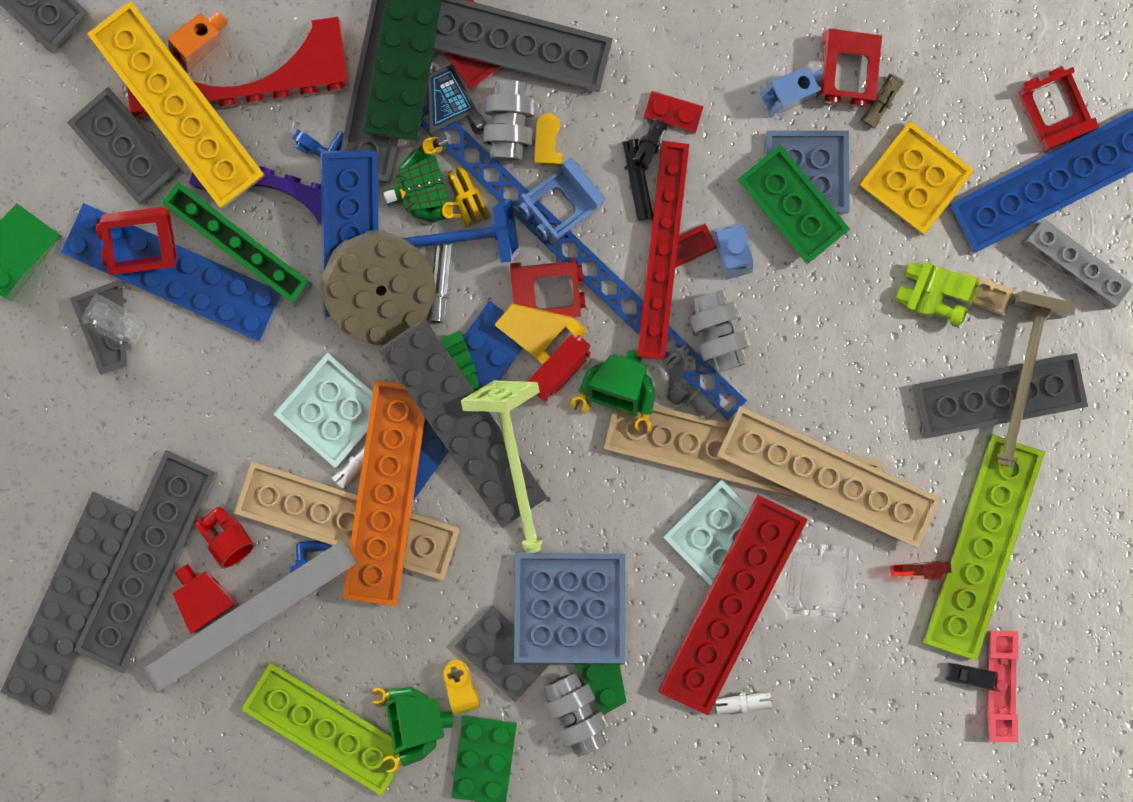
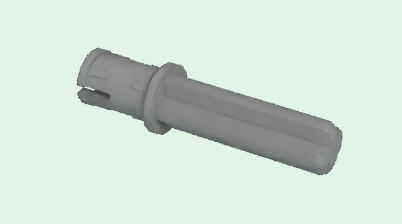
[427,243,452,323]

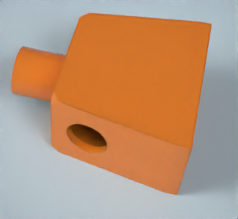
[167,11,228,73]

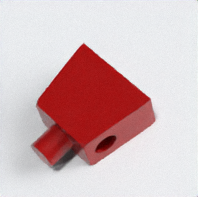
[173,564,238,634]

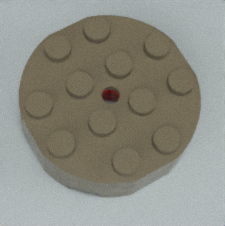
[321,230,436,345]

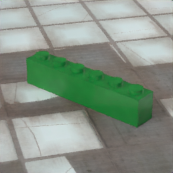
[161,182,312,305]

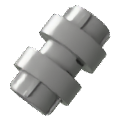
[483,80,535,162]
[689,290,751,373]
[543,672,608,757]

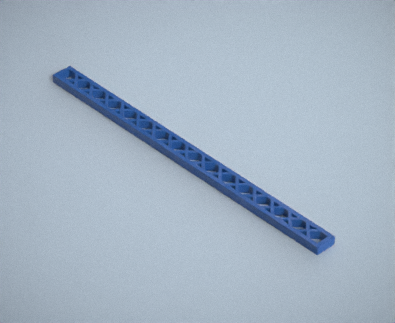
[421,103,747,421]

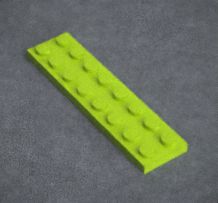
[923,434,1045,661]

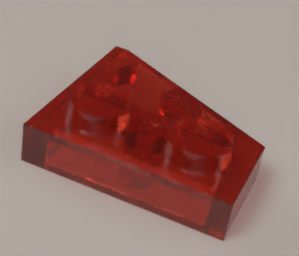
[890,560,952,580]

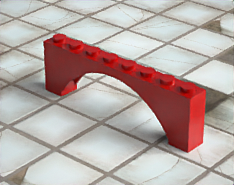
[127,17,350,120]

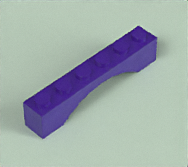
[189,166,322,226]

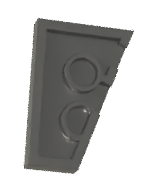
[70,279,126,375]

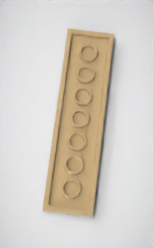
[717,406,942,549]
[235,461,461,581]

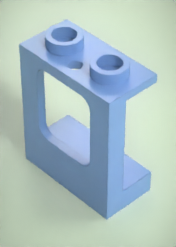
[517,157,606,245]

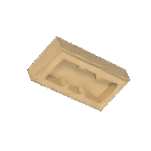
[962,271,1015,317]

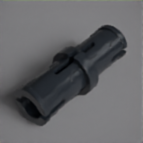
[632,119,667,171]

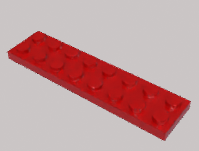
[658,494,808,715]

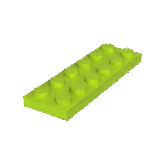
[241,662,401,796]

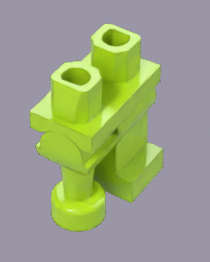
[895,262,980,328]

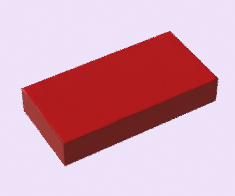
[675,224,717,269]

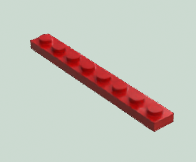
[637,141,690,361]

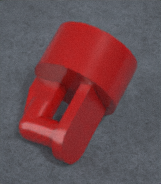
[195,507,255,569]

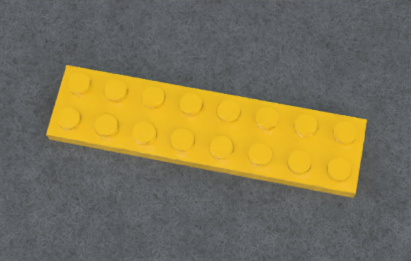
[87,1,265,209]

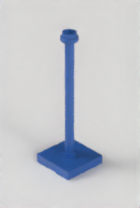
[403,199,520,263]

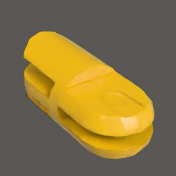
[447,167,491,228]

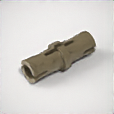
[861,73,905,129]

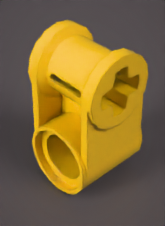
[443,659,481,715]

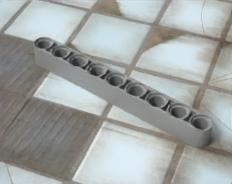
[142,540,358,693]

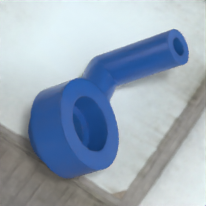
[292,129,344,157]
[290,540,329,573]

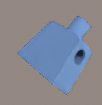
[760,66,823,118]
[712,223,753,280]

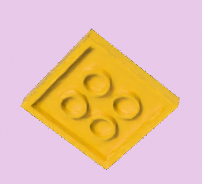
[859,121,975,236]

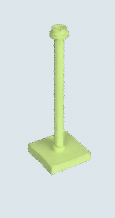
[461,380,543,553]

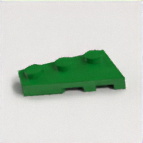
[574,664,627,715]

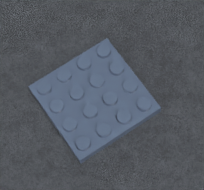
[514,553,625,665]

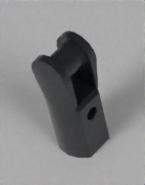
[946,663,998,691]

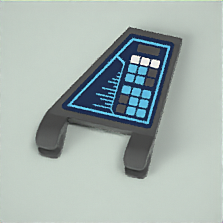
[428,64,486,150]

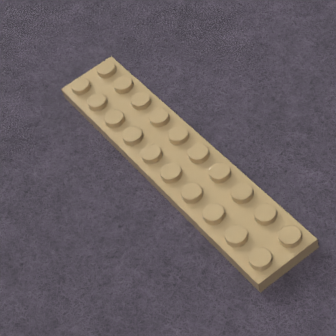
[603,405,883,503]

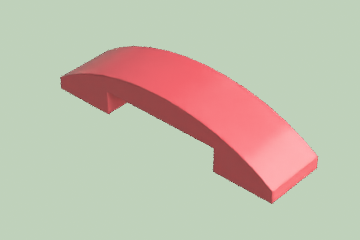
[987,631,1019,742]

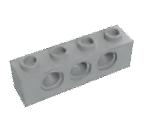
[1023,219,1133,309]

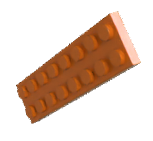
[342,380,426,607]

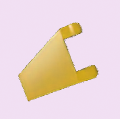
[495,303,586,364]

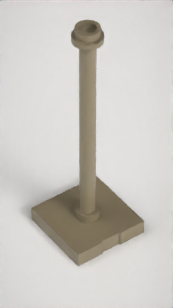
[997,291,1077,467]

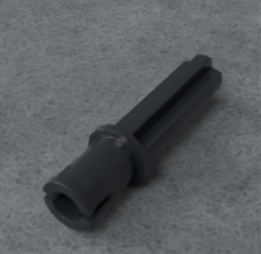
[622,139,653,221]

